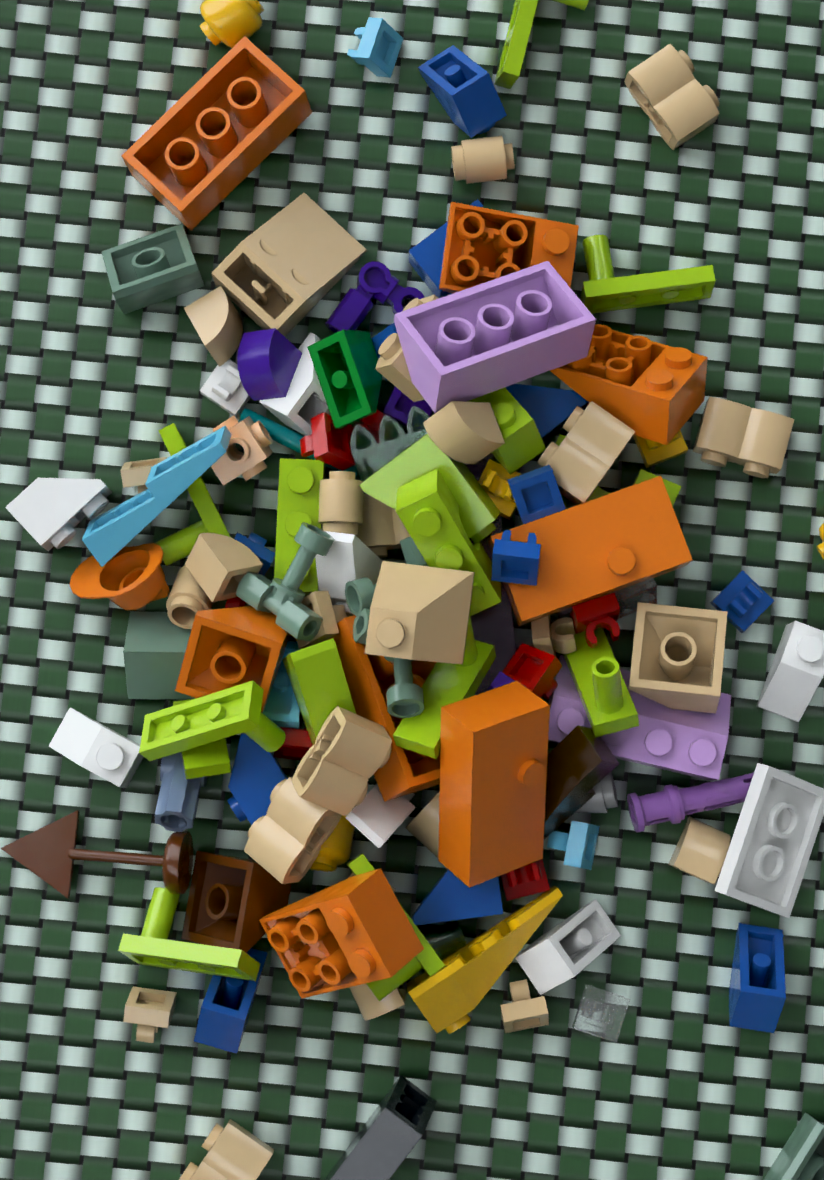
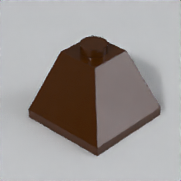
[181,851,291,953]

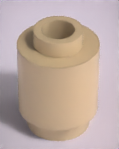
[451,135,515,184]
[318,471,364,536]
[166,566,214,629]

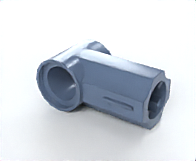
[154,752,208,832]

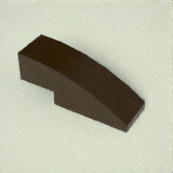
[544,725,619,839]

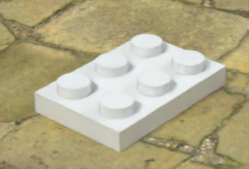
[714,763,824,918]

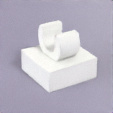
[200,359,251,418]

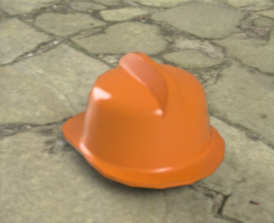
[70,543,170,611]

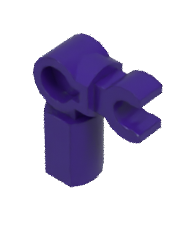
[325,261,425,333]

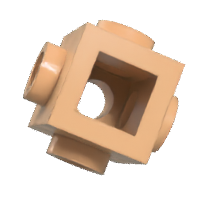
[211,415,273,486]

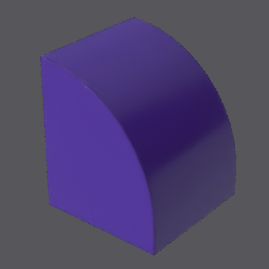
[237,328,302,401]

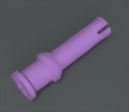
[627,772,754,833]

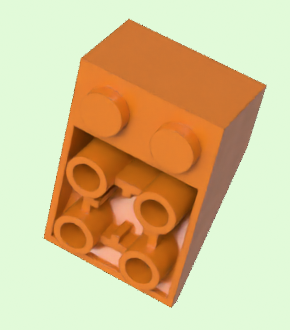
[439,202,579,294]
[550,324,708,445]
[259,868,424,999]

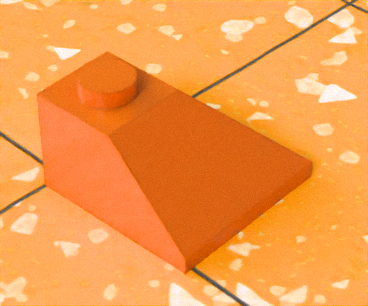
[175,606,290,713]

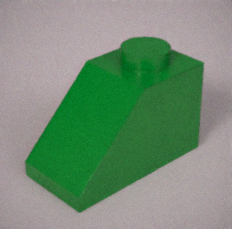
[308,329,382,429]

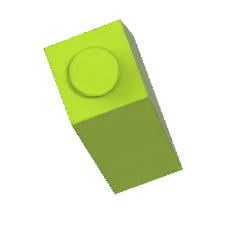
[359,433,500,544]
[282,638,356,746]

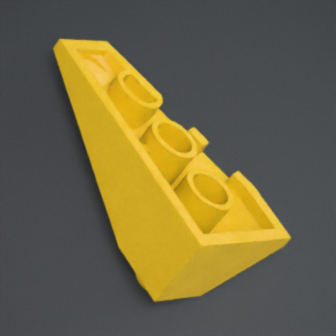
[406,886,563,1034]

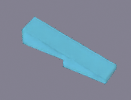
[82,426,232,567]

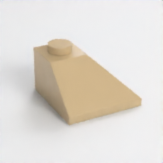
[365,561,475,665]
[629,602,728,714]

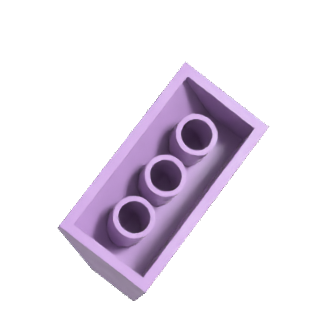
[394,261,596,413]
[548,655,731,781]

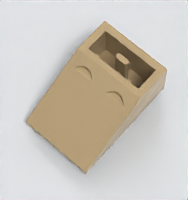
[211,193,367,337]

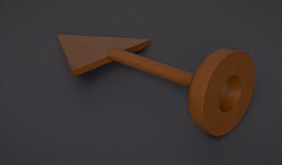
[1,810,193,899]

